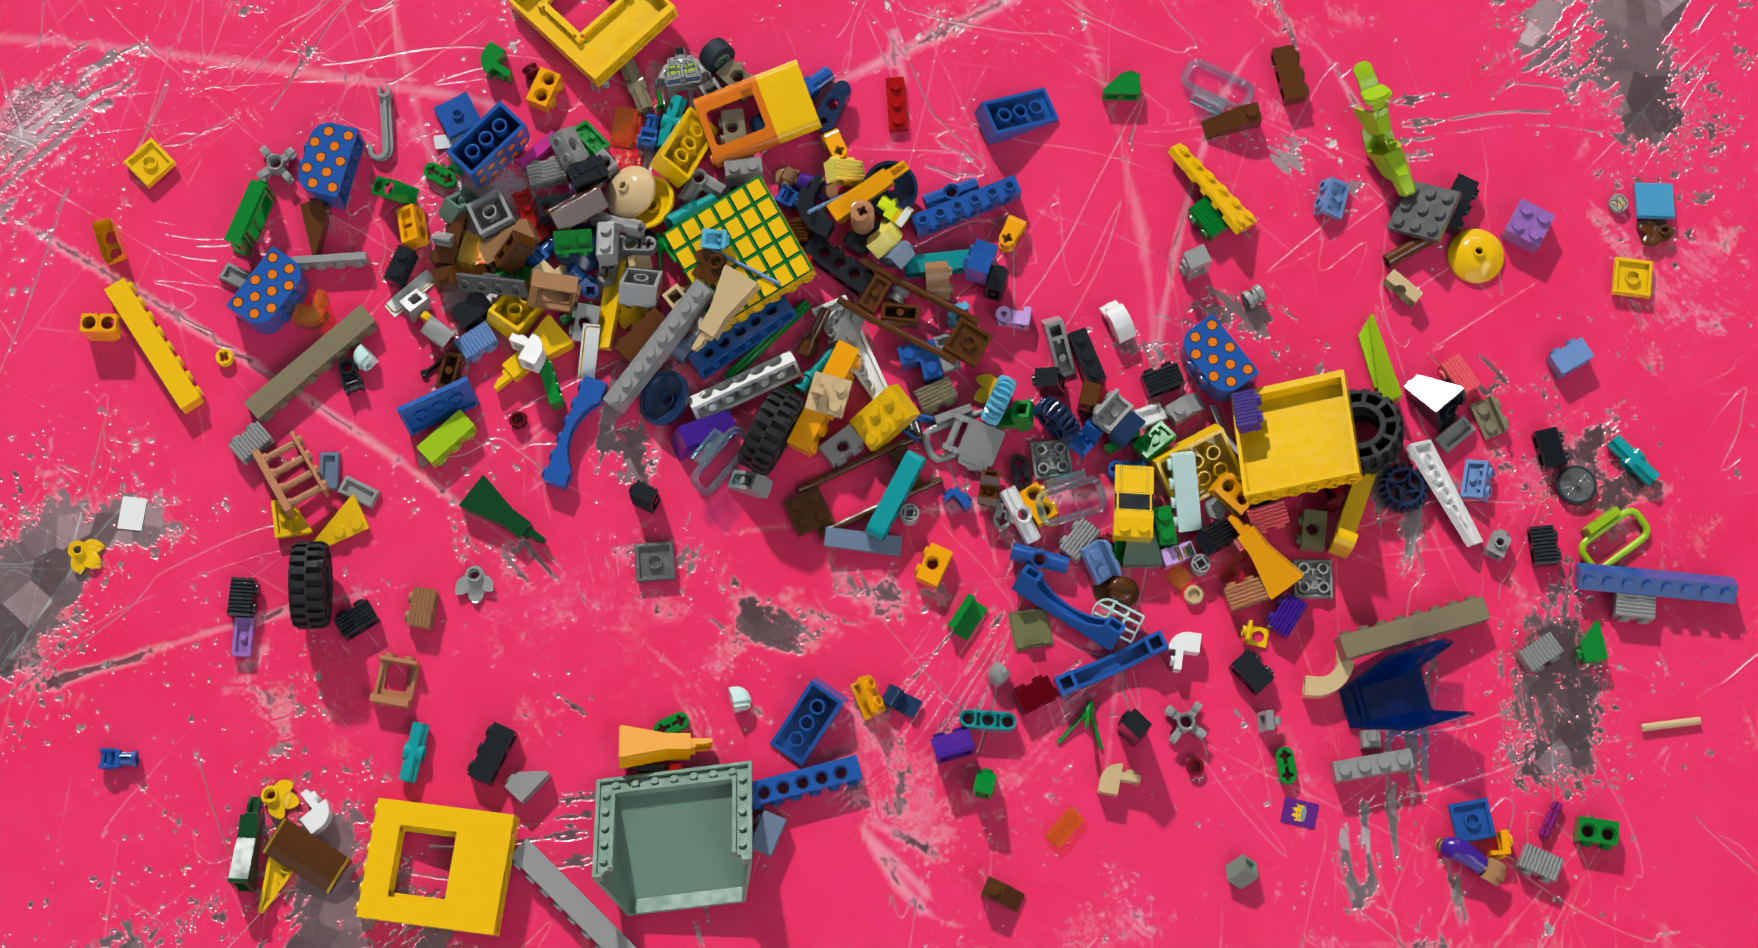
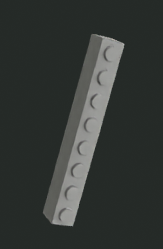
[603,279,715,413]
[512,838,637,948]

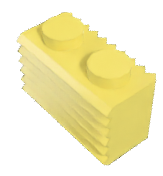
[823,156,865,188]

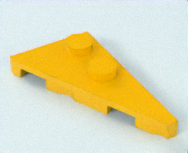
[314,494,370,546]
[258,856,294,913]

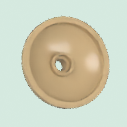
[605,166,656,218]

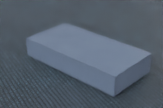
[319,452,341,491]

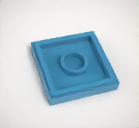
[1633,182,1675,220]

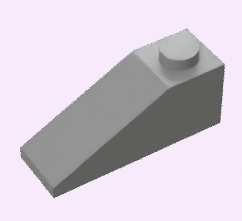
[1041,316,1076,376]

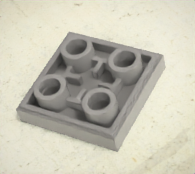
[1030,440,1073,481]
[1292,559,1333,599]

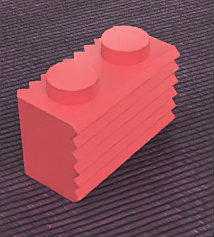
[1437,353,1481,396]
[1244,499,1290,534]

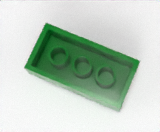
[540,358,565,411]

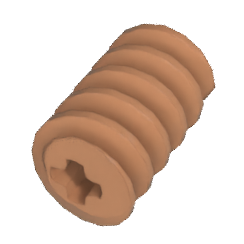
[850,200,875,235]

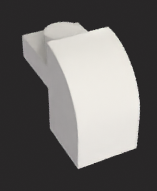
[1099,300,1137,343]
[509,333,546,373]
[1167,632,1202,673]
[300,789,333,836]

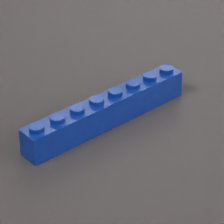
[1573,562,1738,604]

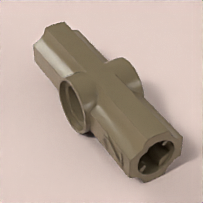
[620,59,654,114]

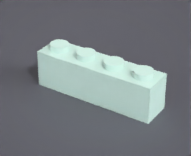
[1166,451,1202,532]

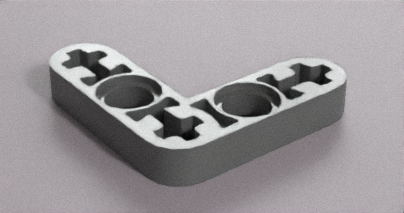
[598,235,658,287]

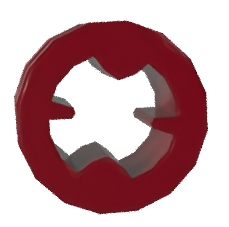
[522,62,540,80]
[1186,757,1204,776]

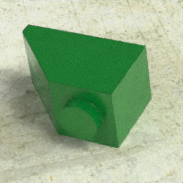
[1102,71,1140,101]
[1575,621,1609,666]
[972,768,997,800]

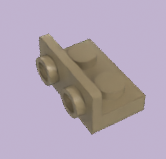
[1469,394,1509,441]

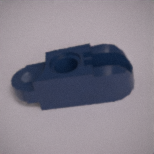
[816,80,852,133]

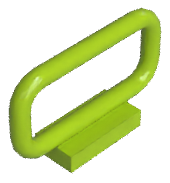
[1578,506,1651,566]

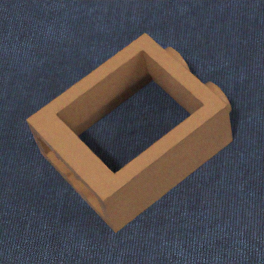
[527,270,581,313]

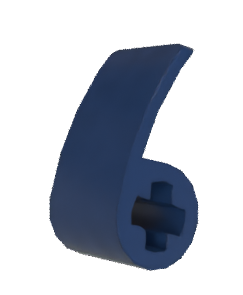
[1108,410,1146,450]
[882,684,922,718]

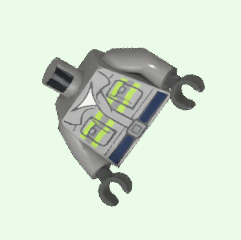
[655,48,713,93]

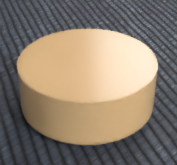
[1183,585,1204,605]

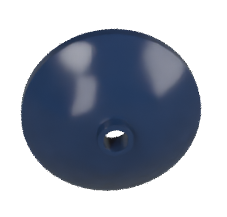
[863,160,918,216]
[552,223,599,272]
[640,370,689,426]

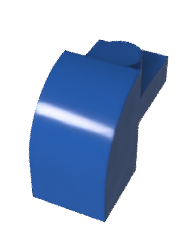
[1068,415,1105,458]

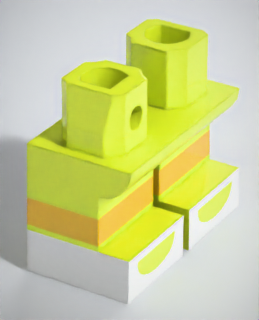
[877,195,914,228]

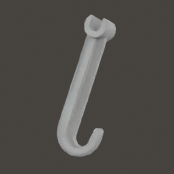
[367,86,394,162]

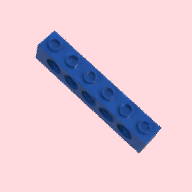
[910,175,1021,239]
[687,295,797,380]
[753,755,863,812]

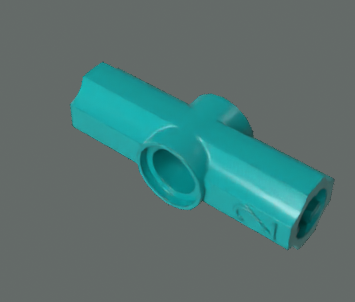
[655,95,688,149]
[664,193,718,229]
[1606,434,1660,487]
[398,722,430,783]

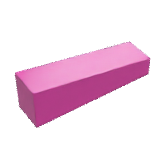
[517,130,554,172]

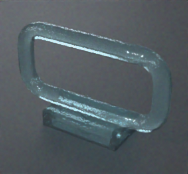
[1181,59,1255,115]
[690,426,747,495]
[1035,469,1107,527]

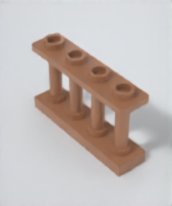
[252,431,330,519]

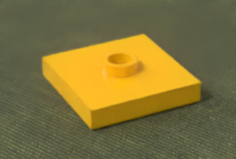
[124,138,177,189]
[1611,257,1653,299]

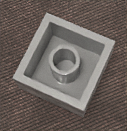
[466,188,517,240]
[618,267,663,309]

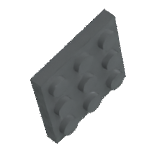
[1387,181,1462,244]

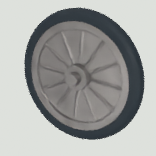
[1556,465,1597,505]

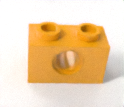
[914,543,953,590]

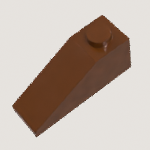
[1201,102,1262,140]
[300,199,331,255]
[430,212,469,267]
[432,264,492,293]

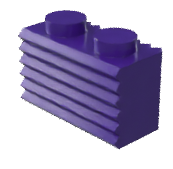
[1232,388,1265,434]
[1265,593,1308,640]

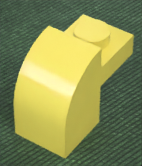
[866,217,903,259]

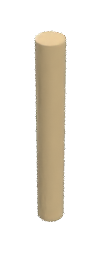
[1640,717,1701,732]

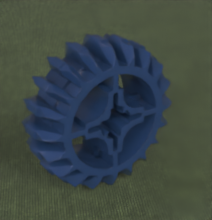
[1034,396,1081,443]
[1377,462,1430,514]

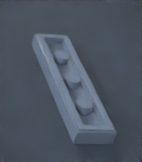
[823,527,902,557]

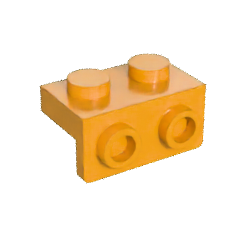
[850,675,886,720]

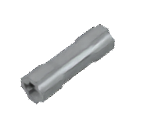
[590,213,646,238]

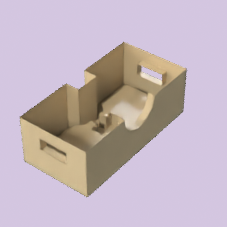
[1383,269,1423,308]

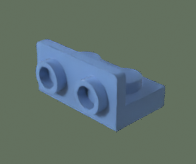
[1313,177,1350,220]
[1460,459,1495,503]
[1079,540,1122,585]

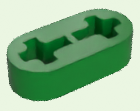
[423,162,457,190]
[653,712,690,733]
[1275,747,1297,785]

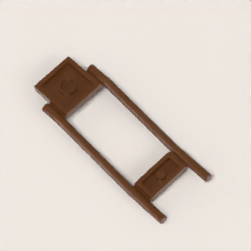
[836,257,993,369]
[783,432,943,538]

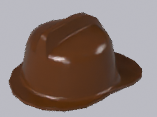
[1093,576,1140,607]

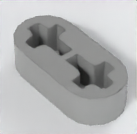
[993,496,1011,531]

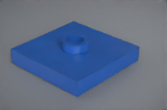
[433,92,481,140]
[1447,797,1496,842]

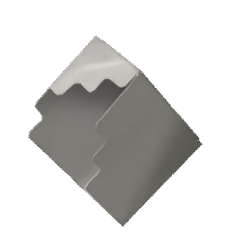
[420,316,458,351]

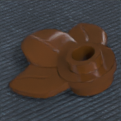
[1636,219,1674,246]
[692,249,727,285]

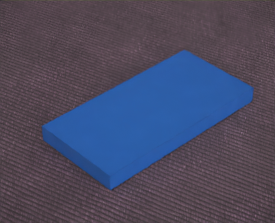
[396,376,480,436]

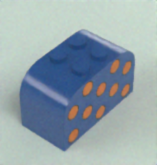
[446,101,530,187]
[298,123,365,210]
[226,246,309,334]
[1180,314,1260,402]

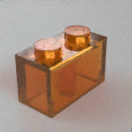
[610,106,642,151]

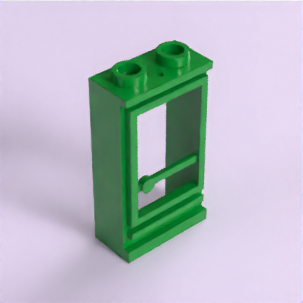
[224,179,277,257]

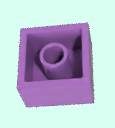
[1500,198,1556,254]

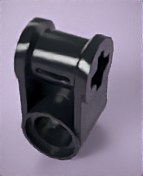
[338,358,366,396]

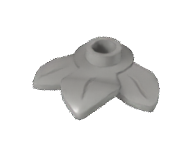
[455,566,494,604]

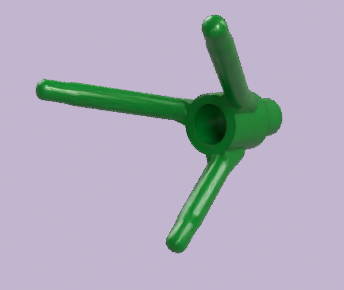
[654,232,677,271]
[1057,700,1103,750]

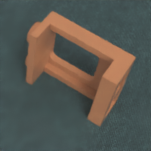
[369,653,421,710]

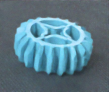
[981,375,1017,426]

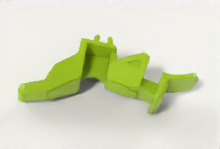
[1353,61,1416,197]

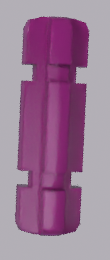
[1538,801,1563,839]

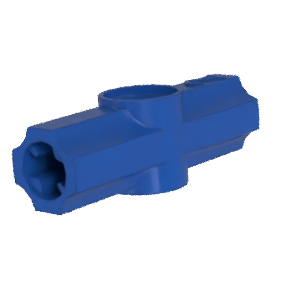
[804,66,835,100]
[922,177,979,209]
[1010,542,1070,574]

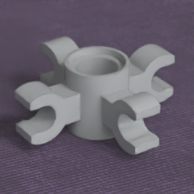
[256,145,298,185]
[1163,701,1207,744]

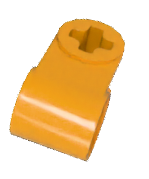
[820,128,849,159]
[998,214,1027,253]

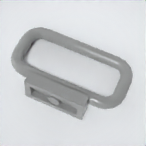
[922,404,998,463]

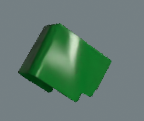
[371,176,419,205]

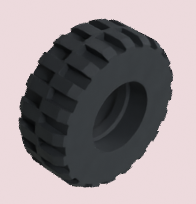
[738,388,805,475]
[1349,389,1405,476]
[288,541,333,629]

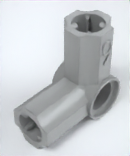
[677,169,726,204]

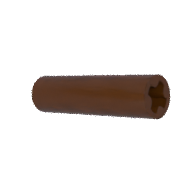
[1382,238,1435,268]

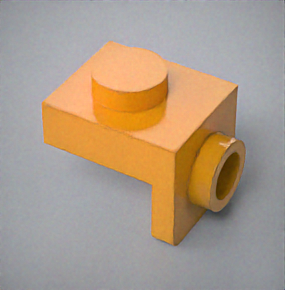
[1487,830,1513,860]

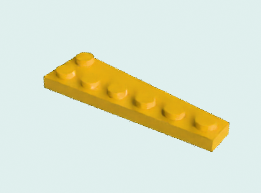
[1168,143,1257,235]

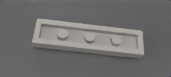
[291,252,370,272]

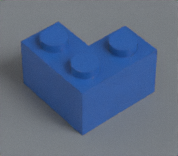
[962,239,998,285]
[897,339,943,385]

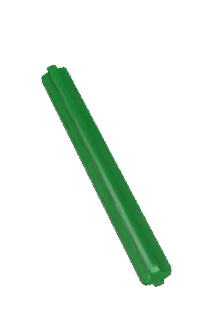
[724,300,811,379]

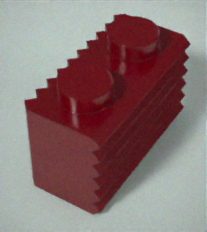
[1012,674,1058,716]

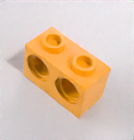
[526,67,564,113]
[396,203,429,250]
[1207,473,1251,516]
[1019,481,1059,529]

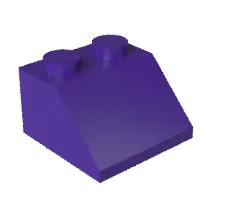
[930,727,975,764]

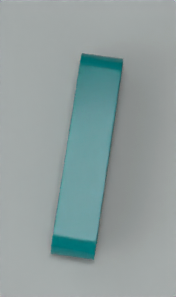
[904,249,996,278]
[865,450,926,541]

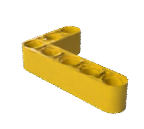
[1328,473,1377,559]

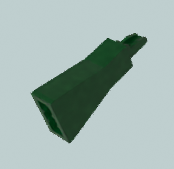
[459,475,547,544]
[227,797,263,892]

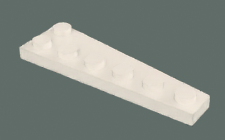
[812,295,888,400]
[1405,439,1483,547]

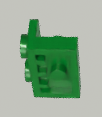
[574,120,611,156]
[553,229,594,258]
[1132,421,1177,462]

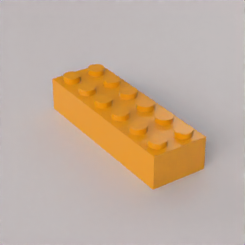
[787,340,863,458]

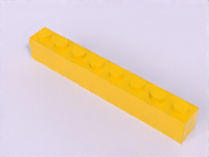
[104,278,205,414]

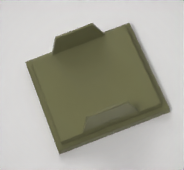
[1008,608,1054,652]

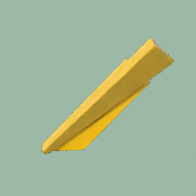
[598,261,627,351]

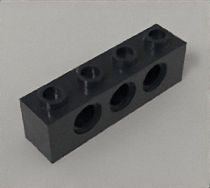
[803,236,875,298]

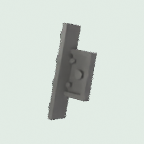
[455,273,529,298]

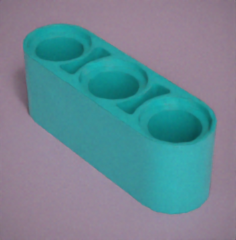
[959,709,1017,733]

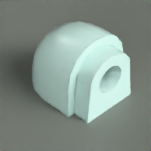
[353,343,379,371]
[728,686,752,713]

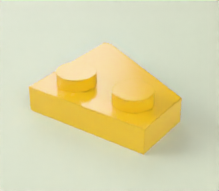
[271,498,313,540]

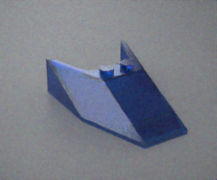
[1339,638,1475,731]

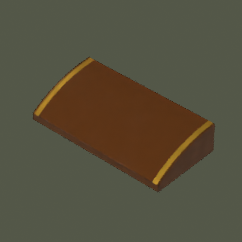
[262,817,351,894]

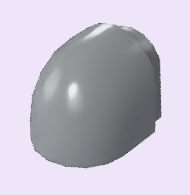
[987,661,1011,686]

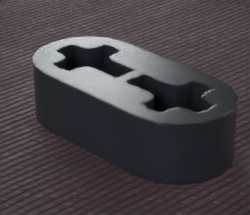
[1010,454,1032,491]

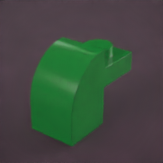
[480,41,514,84]
[997,400,1035,432]

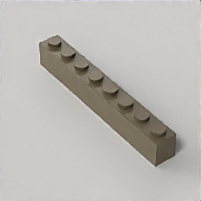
[244,304,379,424]
[1334,595,1491,662]

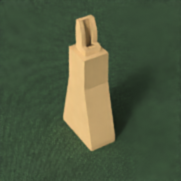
[691,264,762,352]

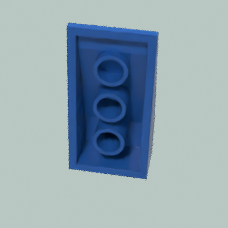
[974,87,1059,145]
[770,677,849,766]

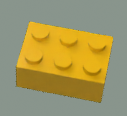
[849,384,921,451]

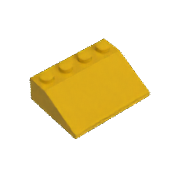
[1150,423,1241,501]

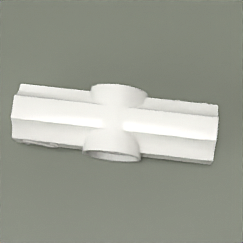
[999,486,1041,545]

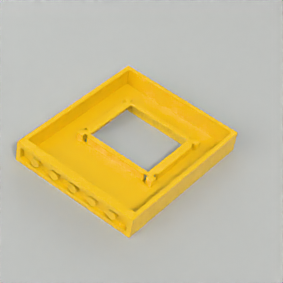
[508,0,679,88]
[355,798,520,937]

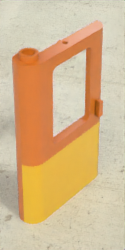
[693,59,822,168]

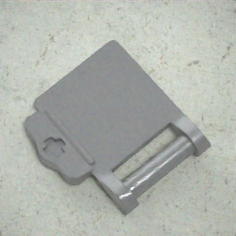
[942,412,1005,472]

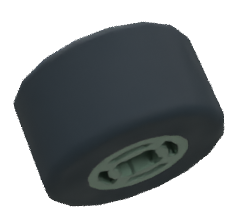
[699,37,735,74]

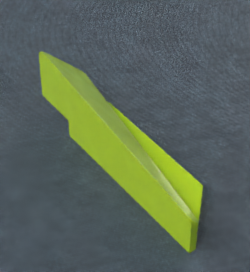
[1357,314,1402,403]

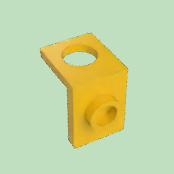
[1241,620,1269,648]

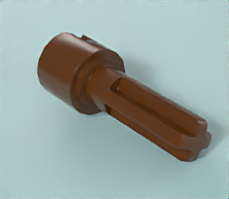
[796,307,831,359]

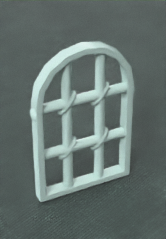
[1091,598,1145,643]

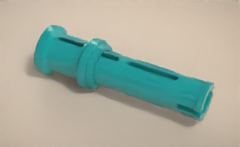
[793,345,835,397]

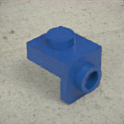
[942,487,972,513]

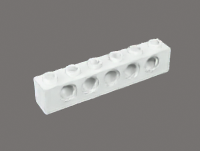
[688,350,802,420]

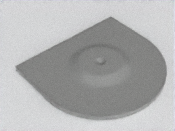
[1204,497,1226,521]

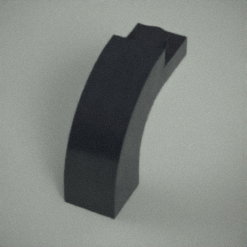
[798,174,835,243]

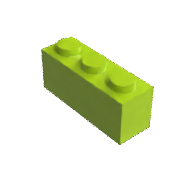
[417,409,477,468]

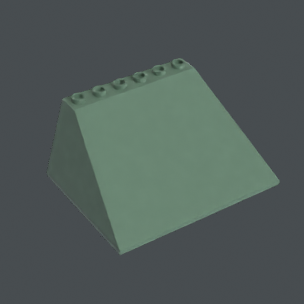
[592,760,753,916]

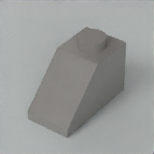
[1164,392,1206,428]
[727,470,774,499]
[504,771,551,805]

